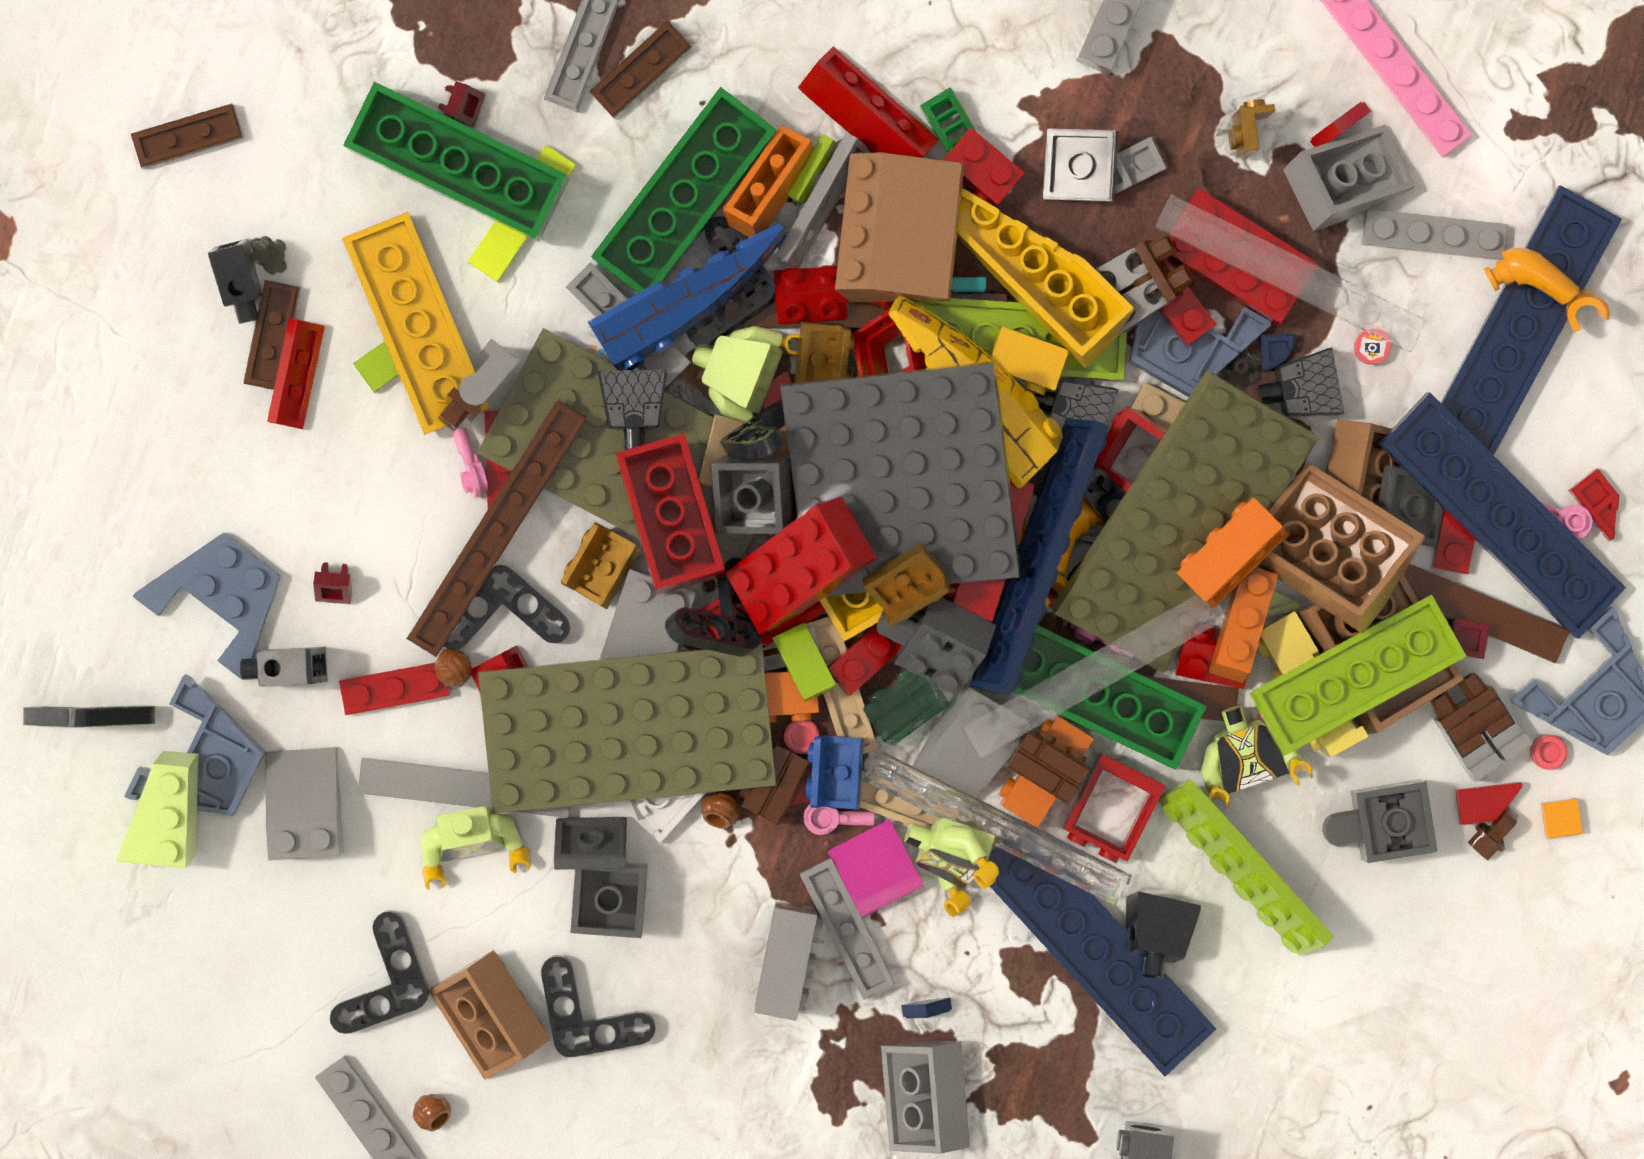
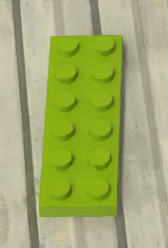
[916,298,1127,381]
[1249,595,1467,756]
[1158,778,1334,956]

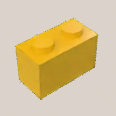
[989,327,1069,396]

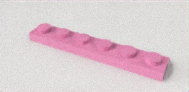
[1320,0,1472,157]

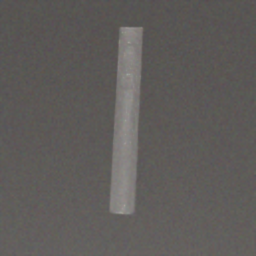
[1154,194,1427,353]
[962,594,1227,759]
[862,749,1132,905]

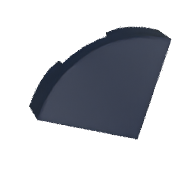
[1260,334,1296,371]
[901,997,952,1019]

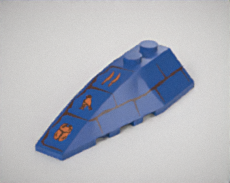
[588,223,787,371]

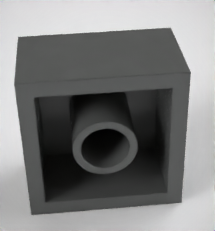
[711,455,797,534]
[570,863,648,938]

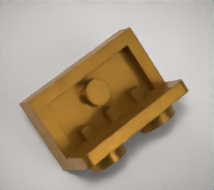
[1228,99,1275,158]
[795,321,854,383]
[561,522,642,609]
[862,543,949,626]

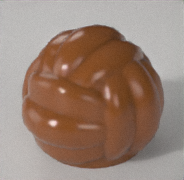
[434,649,472,688]
[701,791,739,829]
[413,1094,451,1132]

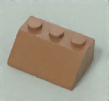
[1326,419,1402,506]
[429,950,551,1080]

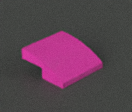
[827,819,924,918]

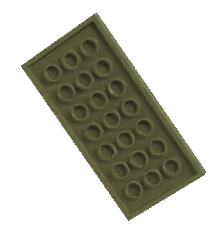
[477,328,755,579]
[1050,370,1320,673]
[478,643,776,814]

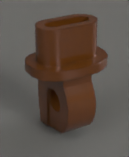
[1468,806,1519,861]

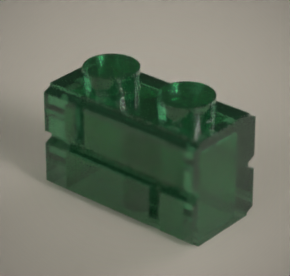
[863,670,950,746]

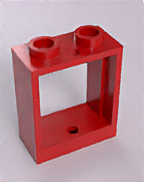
[852,306,927,376]
[1094,406,1168,492]
[1062,752,1166,864]

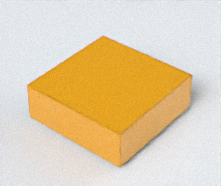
[1541,798,1583,839]

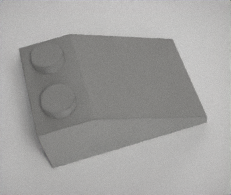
[1283,125,1416,231]
[600,569,697,659]
[907,685,1030,808]
[265,747,344,861]

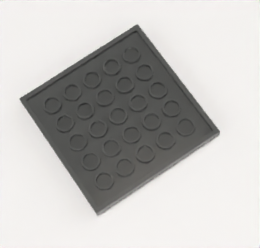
[780,362,1021,596]

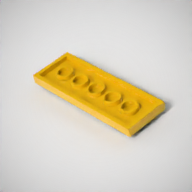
[342,212,490,435]

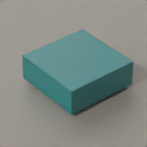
[951,277,986,293]

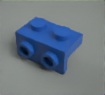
[806,735,864,809]

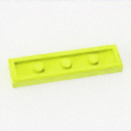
[468,145,576,282]

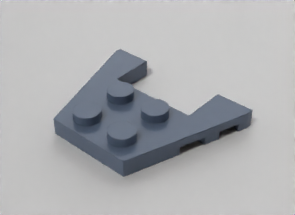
[1129,265,1272,397]
[132,533,281,680]
[1510,607,1644,755]
[124,674,266,816]

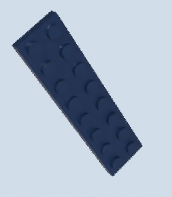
[1440,185,1622,455]
[1379,392,1626,639]
[970,419,1108,696]
[987,821,1216,1077]

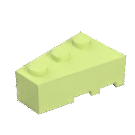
[116,751,199,868]

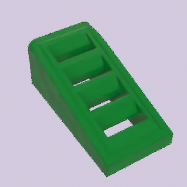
[920,87,976,154]

